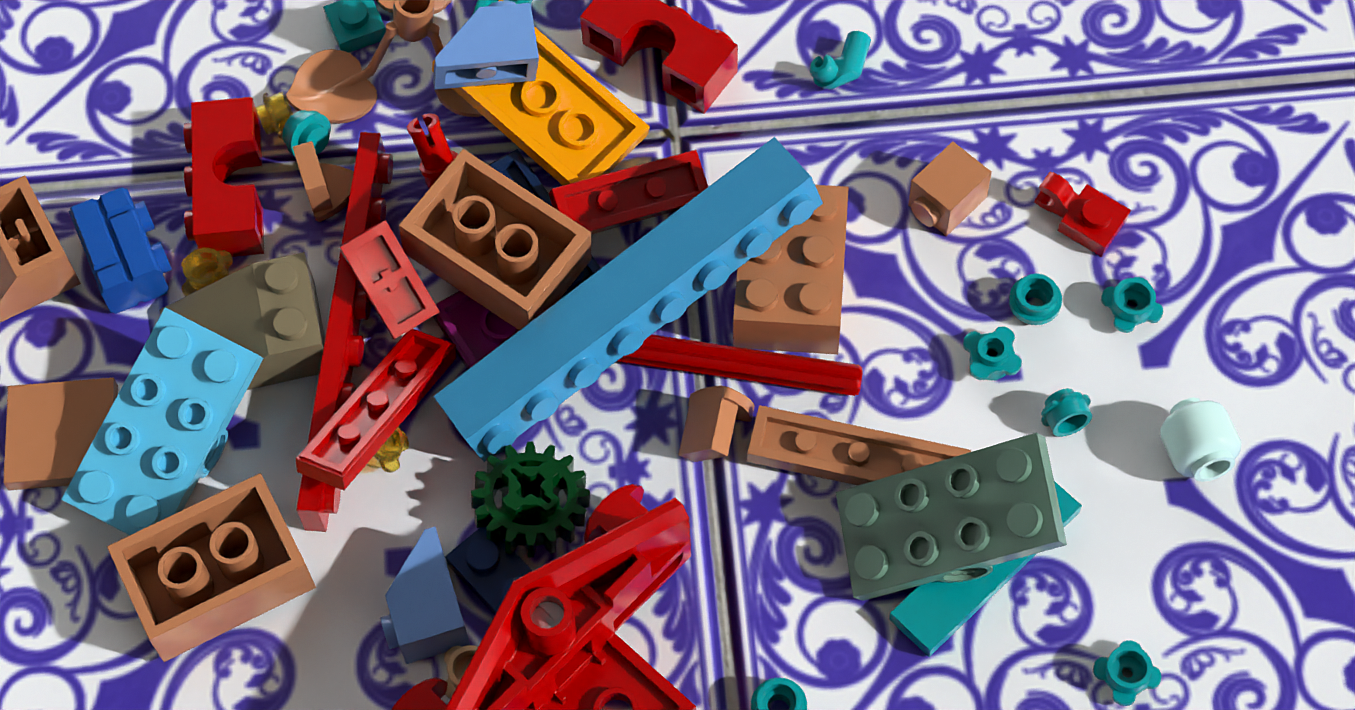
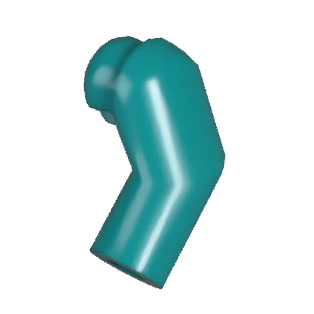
[809,31,871,90]

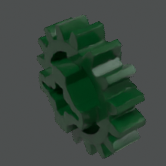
[471,441,590,557]

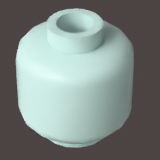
[1160,398,1241,482]

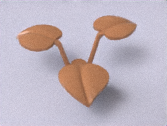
[286,0,483,124]

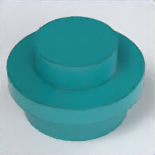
[282,110,331,156]

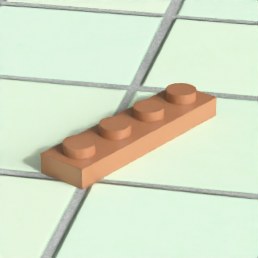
[747,405,971,485]

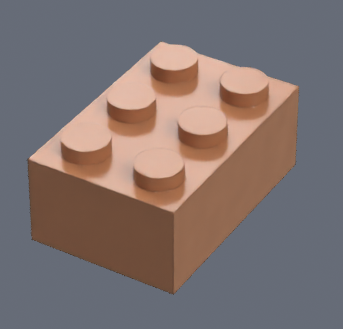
[399,149,591,331]
[733,185,849,355]
[107,473,316,662]

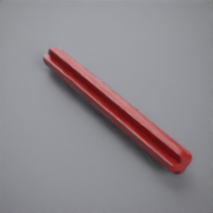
[618,335,863,396]

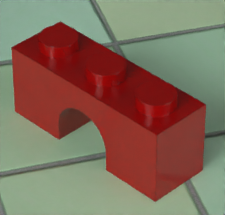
[580,0,738,114]
[183,97,264,260]

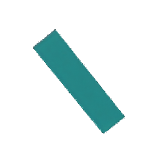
[889,481,1082,657]

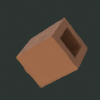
[908,141,992,236]

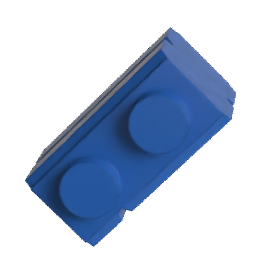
[69,187,172,314]

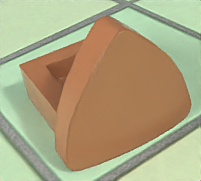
[293,141,354,222]
[678,386,755,462]

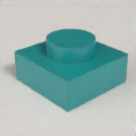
[323,0,386,53]

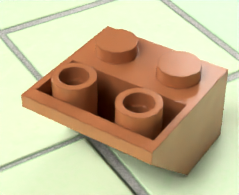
[0,175,81,323]

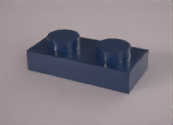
[445,527,532,616]

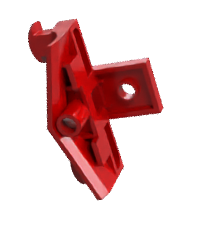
[391,484,696,710]

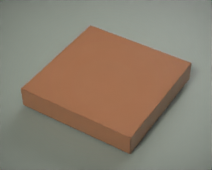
[3,377,118,490]

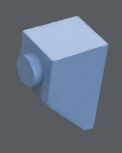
[433,0,539,90]
[380,526,470,664]

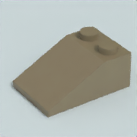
[159,252,325,390]

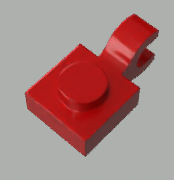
[1034,172,1131,257]

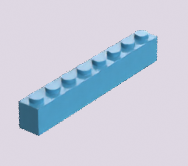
[433,137,823,462]

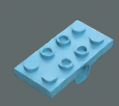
[61,308,264,535]

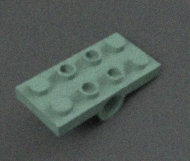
[836,432,1067,601]

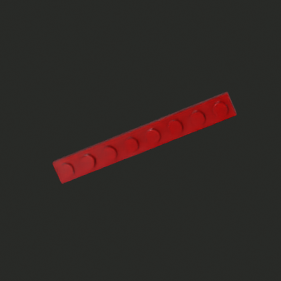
[296,132,393,532]

